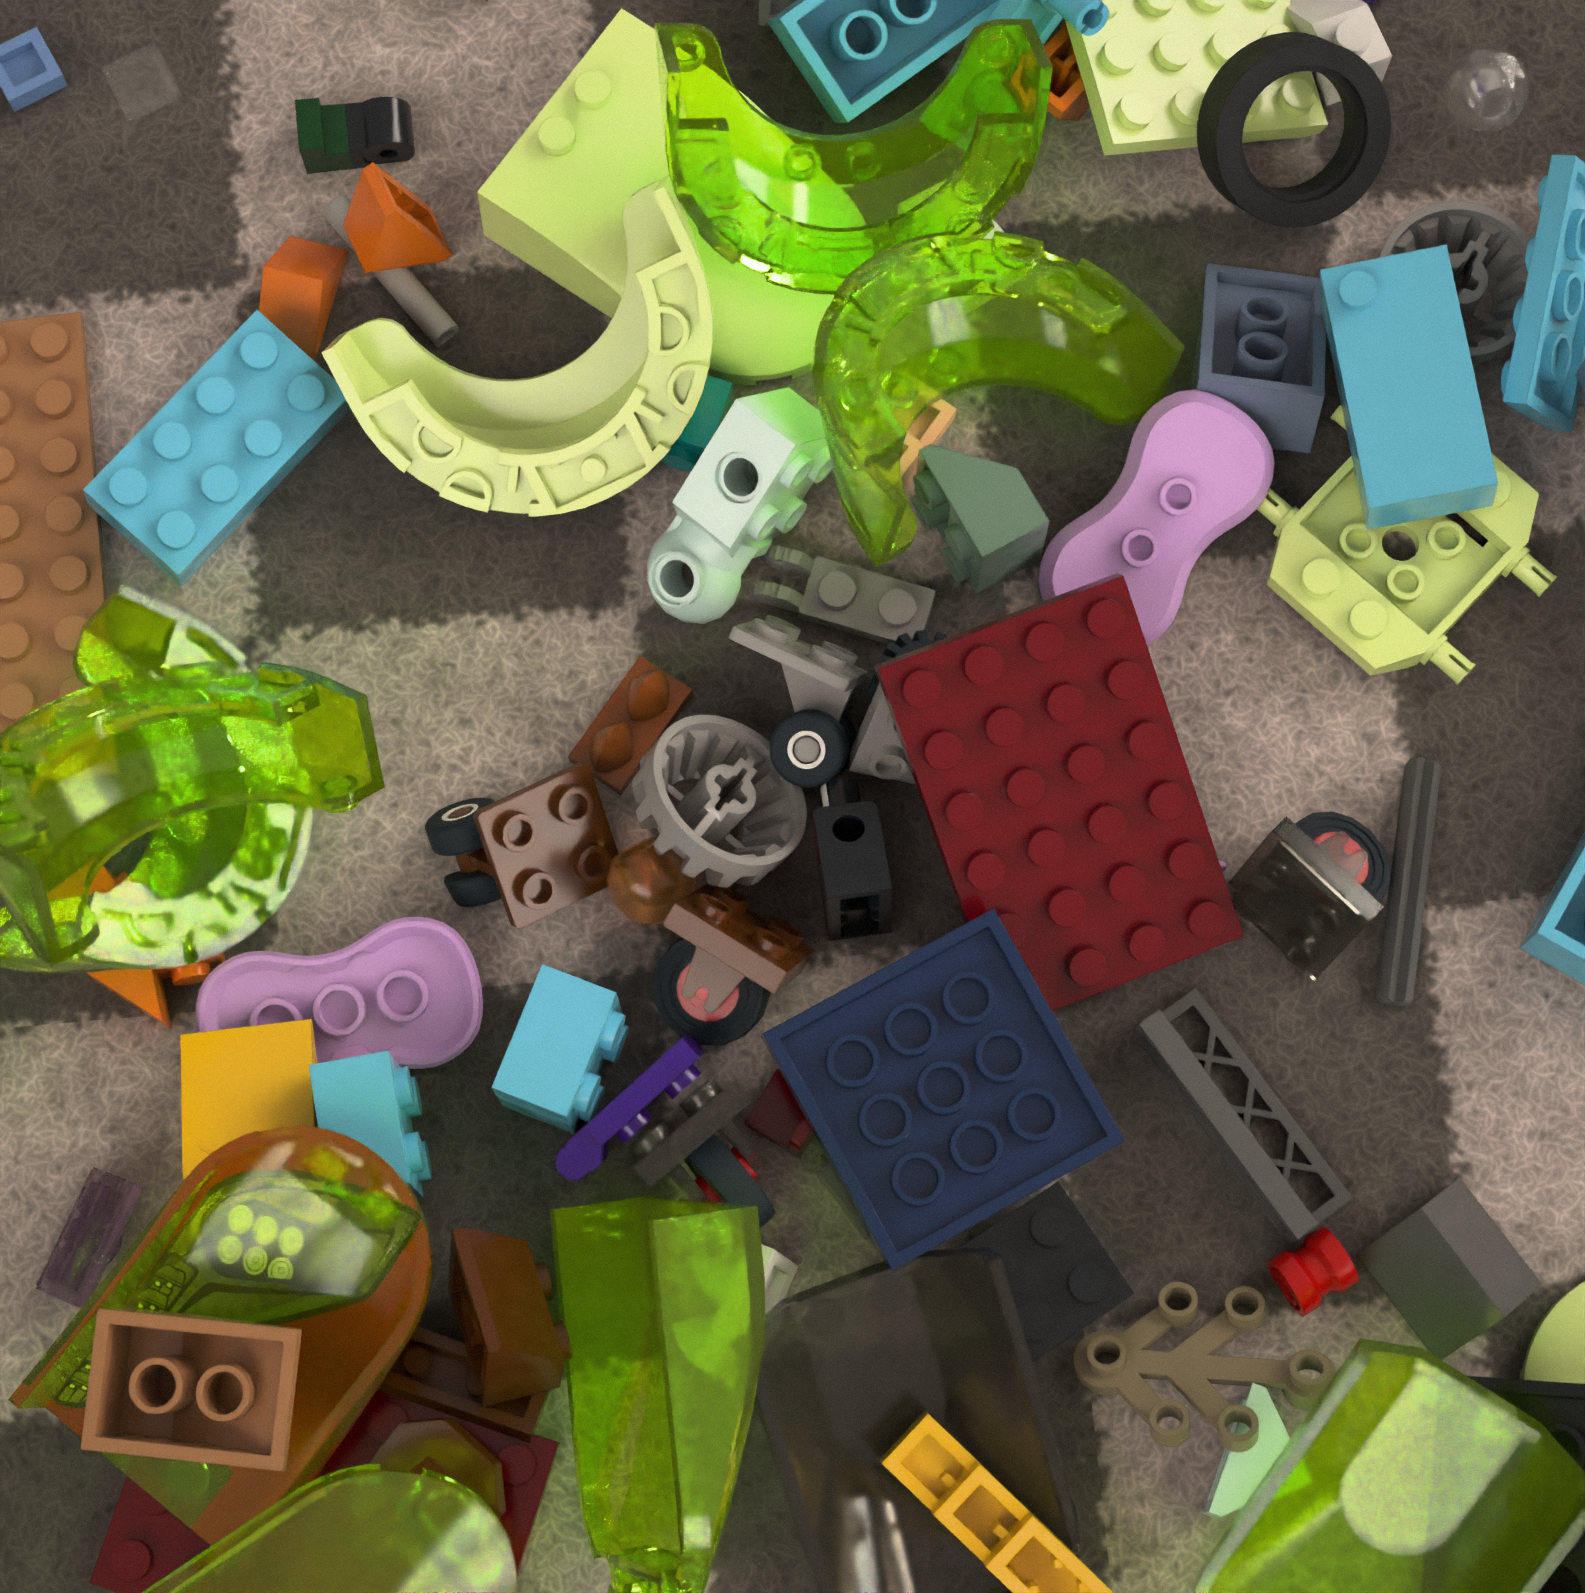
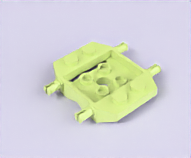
[1256,405,1557,685]

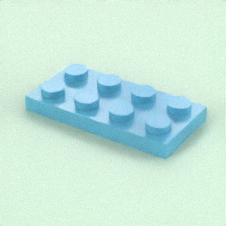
[1501,155,1585,433]

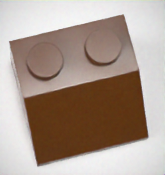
[448,1227,572,1407]

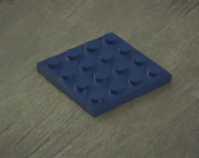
[761,908,1126,1272]

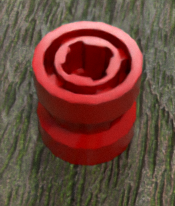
[1266,1226,1359,1317]

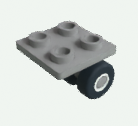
[728,615,868,788]

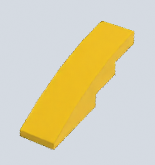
[879,1410,1114,1593]

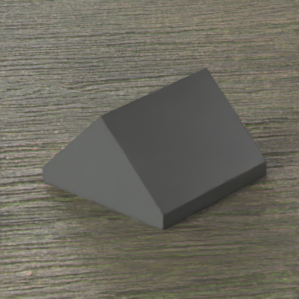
[1356,1177,1542,1362]

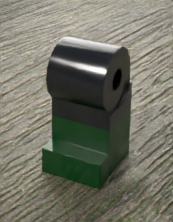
[295,97,415,174]

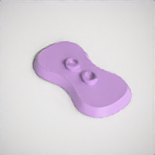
[1038,389,1275,645]
[195,917,483,1069]

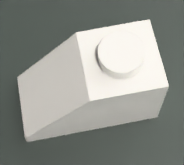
[1286,0,1392,107]

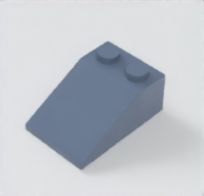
[1190,263,1326,453]

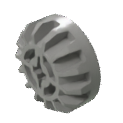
[1378,201,1530,371]
[632,715,807,888]

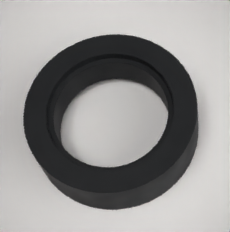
[1197,32,1391,228]

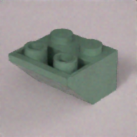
[911,444,1050,594]

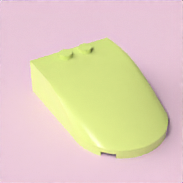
[477,8,875,385]

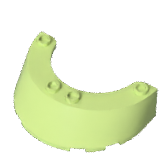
[322,174,713,517]

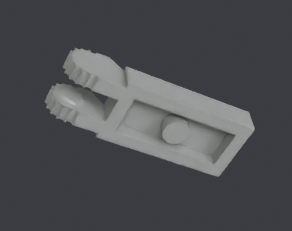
[751,545,936,644]

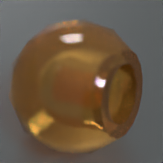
[607,836,697,925]

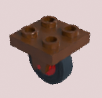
[653,884,815,1045]

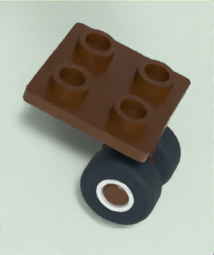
[425,762,625,929]

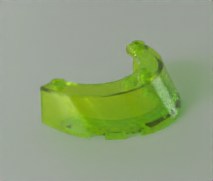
[655,19,1053,295]
[812,231,1185,567]
[0,584,313,974]
[0,661,385,967]

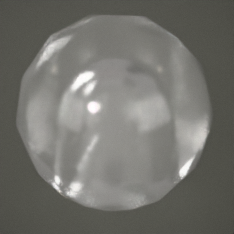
[1443,47,1530,132]

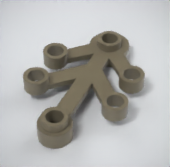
[1074,1282,1337,1452]

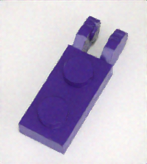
[554,1033,705,1182]

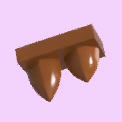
[568,656,693,795]

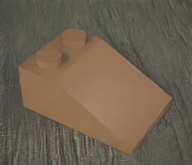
[80,1307,302,1471]

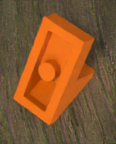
[83,929,225,1030]

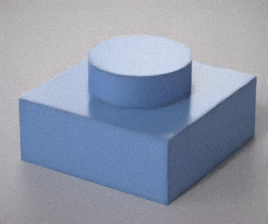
[0,27,68,112]

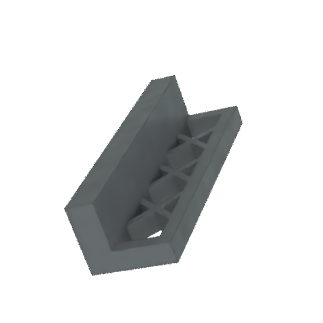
[1133,988,1353,1246]

